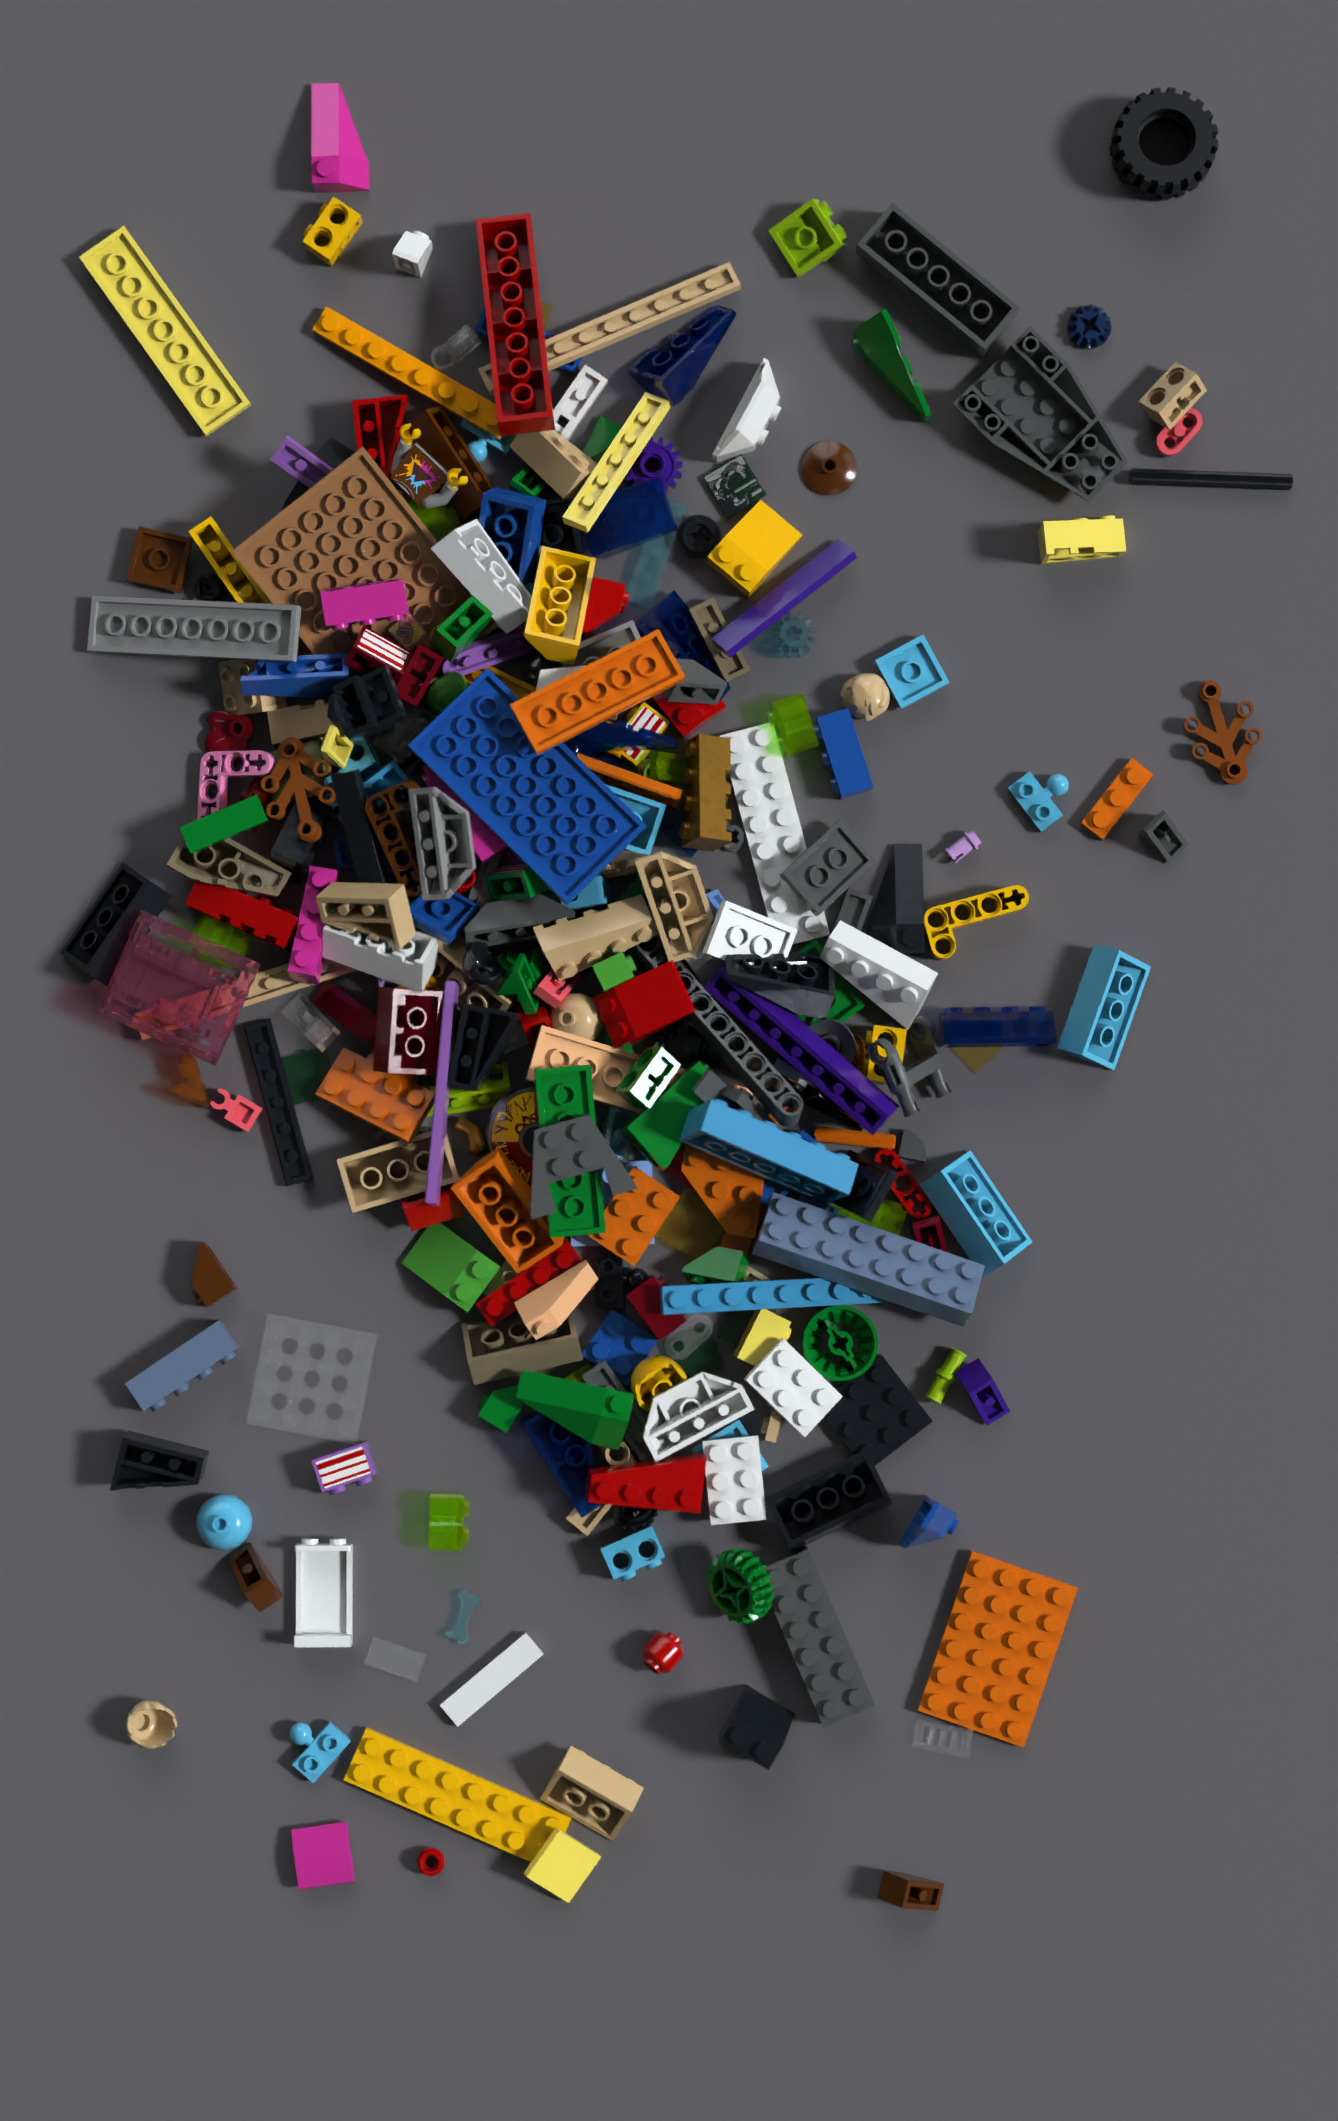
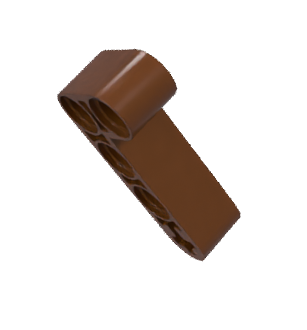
[365,780,422,897]

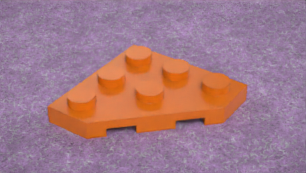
[681,1144,765,1239]

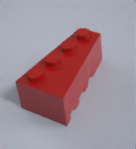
[585,1452,707,1513]

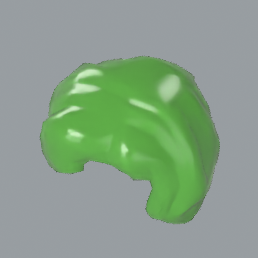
[423,671,468,714]

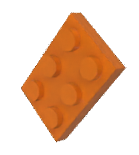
[588,1166,680,1266]

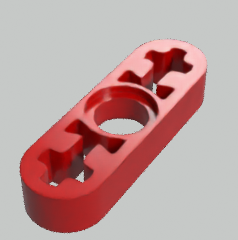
[873,1149,932,1219]

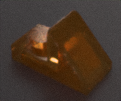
[168,1052,211,1108]

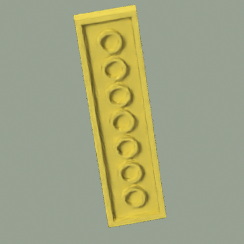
[79,226,251,437]

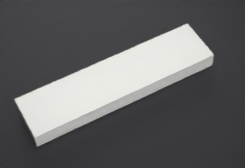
[440,1632,544,1727]

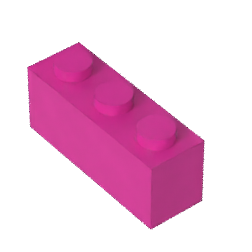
[320,578,409,630]

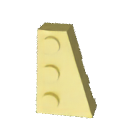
[1038,515,1126,564]

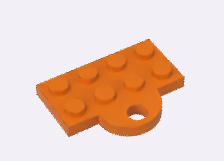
[315,1047,435,1144]

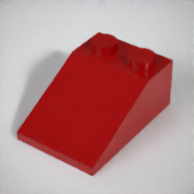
[593,960,696,1049]

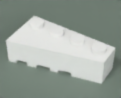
[322,924,439,993]

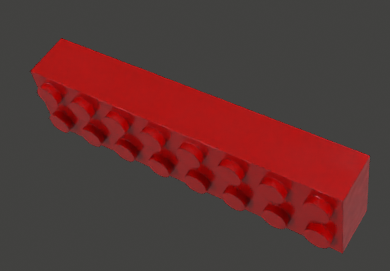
[476,213,555,436]

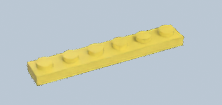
[562,392,671,533]

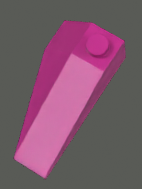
[311,83,370,193]

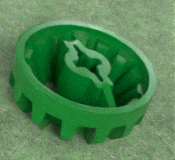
[802,1305,878,1381]

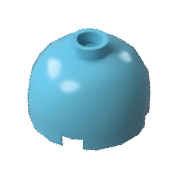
[196,1494,253,1550]

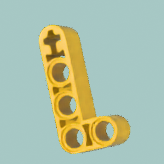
[924,885,1029,961]

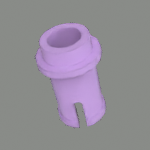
[945,830,982,864]

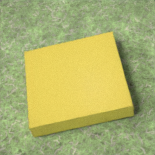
[524,1827,601,1903]

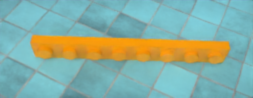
[312,306,502,440]

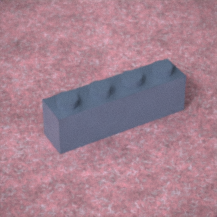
[125,1320,239,1412]

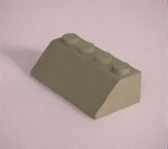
[461,1310,583,1385]

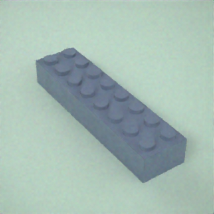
[752,1192,985,1327]

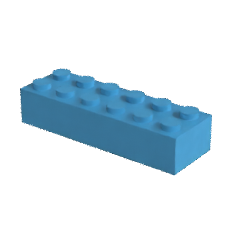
[679,1099,859,1204]

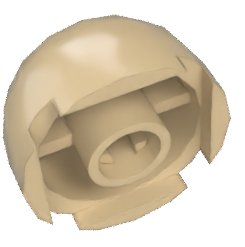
[548,993,605,1041]

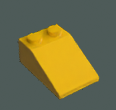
[707,500,802,598]

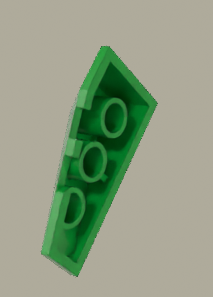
[851,309,931,423]
[515,1370,635,1450]

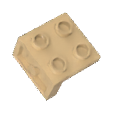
[218,659,287,716]

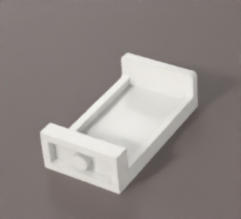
[294,1538,353,1647]

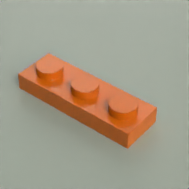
[1080,758,1154,840]

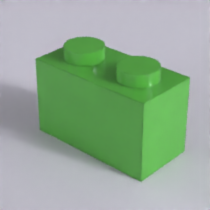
[592,951,637,992]

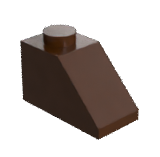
[191,1242,237,1307]
[227,1543,283,1612]
[877,1871,944,1911]

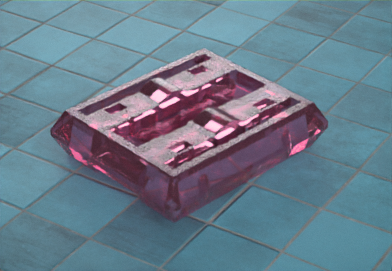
[96,910,261,1066]

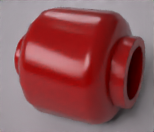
[642,1632,683,1675]

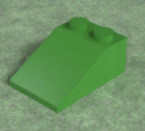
[402,1223,501,1312]

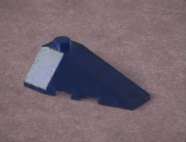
[627,305,737,406]
[635,590,731,701]
[517,1410,602,1518]

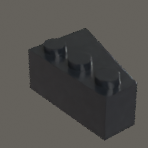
[110,1430,209,1491]

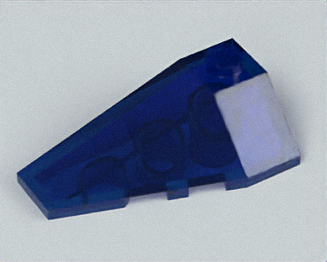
[563,720,678,754]

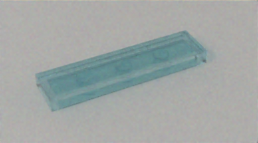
[627,497,687,610]

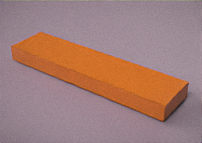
[577,753,683,808]

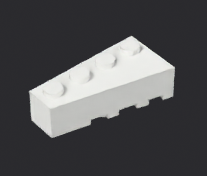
[431,519,532,634]
[820,920,938,1030]

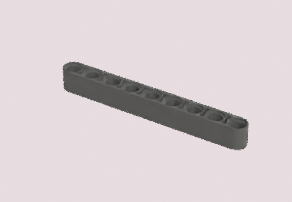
[634,935,803,1127]

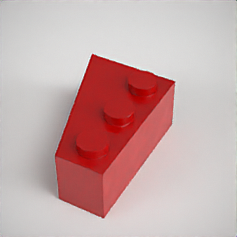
[352,394,409,483]

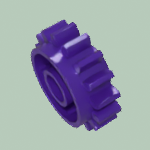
[625,437,683,498]

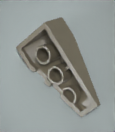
[166,818,292,898]

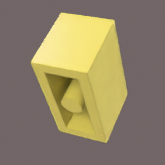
[733,1309,792,1366]

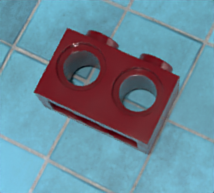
[396,641,444,707]

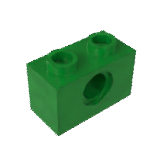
[430,595,493,663]

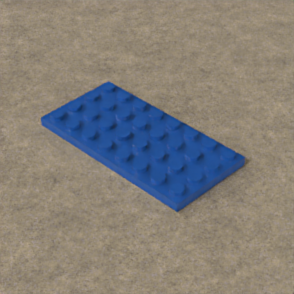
[408,668,647,905]

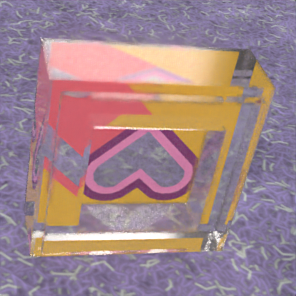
[388,612,427,650]

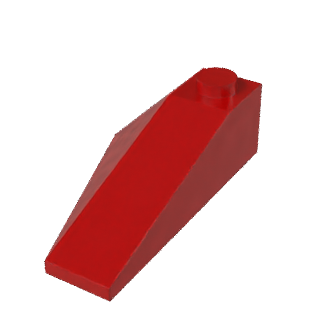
[650,691,727,741]

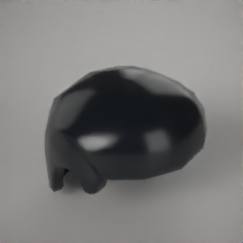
[462,941,503,985]

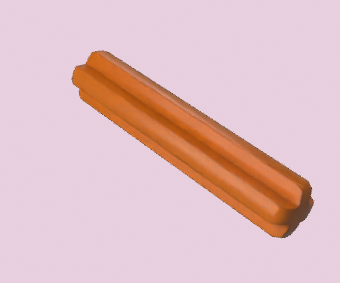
[814,1126,896,1150]

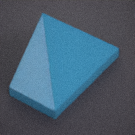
[362,760,409,807]

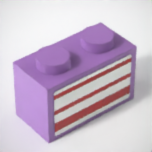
[312,1441,377,1495]

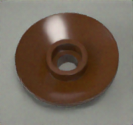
[802,441,857,496]

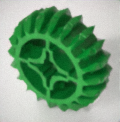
[705,1548,775,1624]

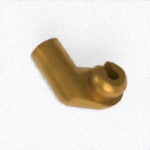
[455,1116,486,1156]

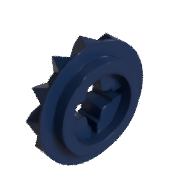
[1067,304,1112,349]

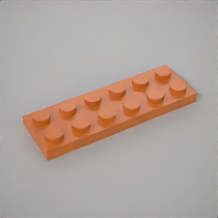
[510,629,686,756]

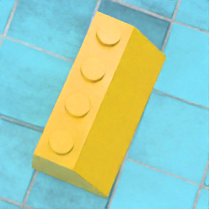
[524,546,596,665]

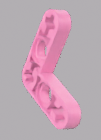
[197,750,277,820]

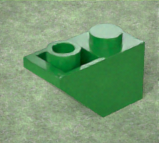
[682,1246,749,1285]

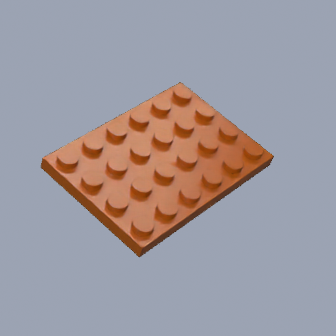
[917,1550,1078,1748]

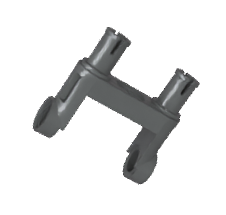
[868,1015,953,1117]

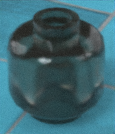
[521,648,561,687]

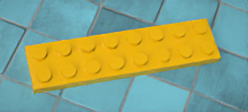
[344,1727,572,1862]

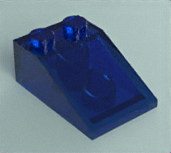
[585,477,678,559]

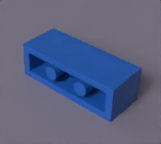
[812,708,873,800]

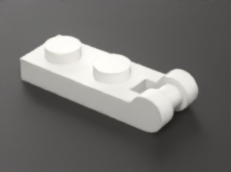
[553,365,608,441]

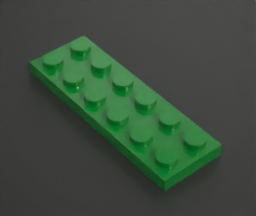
[534,1064,606,1238]

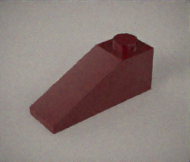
[310,981,377,1048]

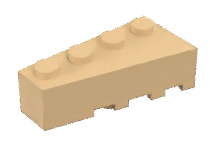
[533,894,659,981]

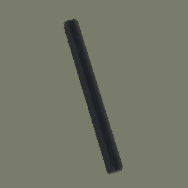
[1128,468,1293,490]

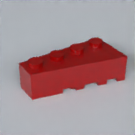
[185,881,299,952]

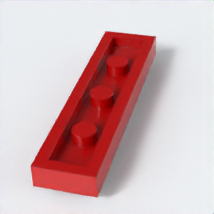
[476,1241,583,1327]

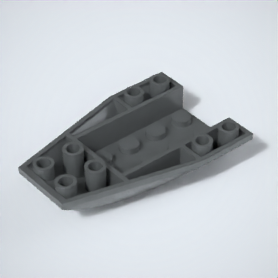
[952,326,1128,502]

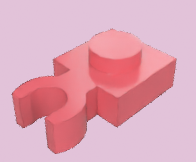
[210,1088,263,1132]

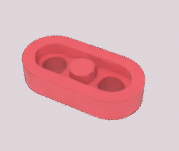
[1155,408,1203,457]

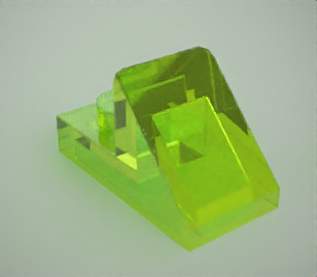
[650,751,688,785]

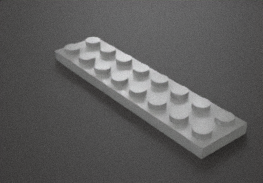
[87,596,301,662]

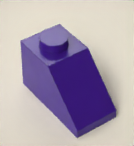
[955,1358,1010,1426]

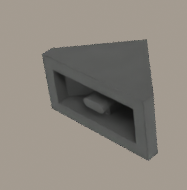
[1138,810,1188,864]

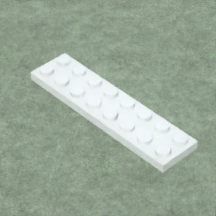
[719,722,830,945]

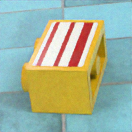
[610,702,671,768]

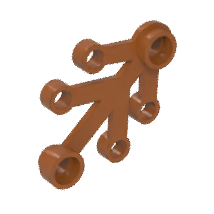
[1183,680,1262,785]
[261,737,337,843]

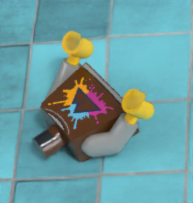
[390,423,468,511]

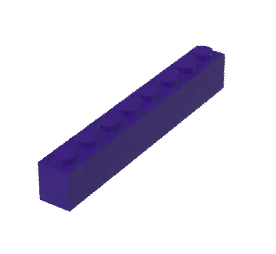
[704,965,899,1135]

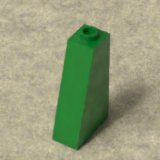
[621,1061,715,1171]

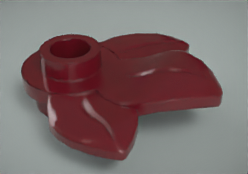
[204,711,253,765]

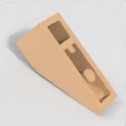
[514,1260,598,1340]

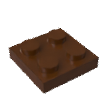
[126,526,194,594]

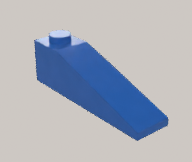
[899,1495,959,1548]

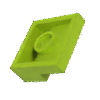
[768,198,847,277]

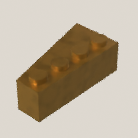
[679,733,732,852]

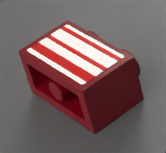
[343,625,412,684]

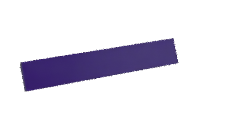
[711,539,857,658]

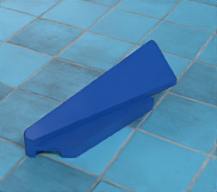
[241,653,363,698]

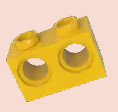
[302,196,363,267]
[861,1025,907,1084]

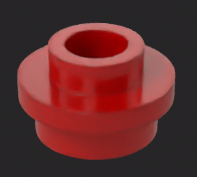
[417,1847,445,1876]

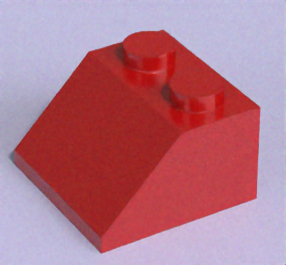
[581,577,629,640]
[401,1183,465,1231]

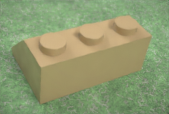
[540,1746,644,1841]

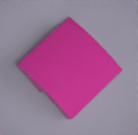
[291,1822,355,1890]

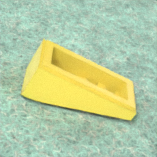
[321,725,354,769]

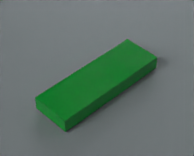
[179,794,268,854]

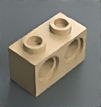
[1138,362,1207,430]

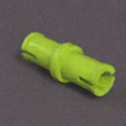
[925,1347,967,1404]

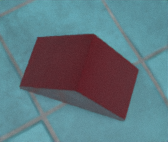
[909,1215,947,1252]

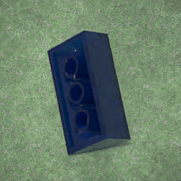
[939,1006,1057,1048]

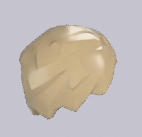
[840,673,890,721]
[126,1701,177,1749]

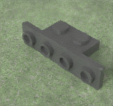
[692,1070,776,1124]

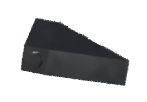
[867,844,924,955]
[725,953,835,1019]

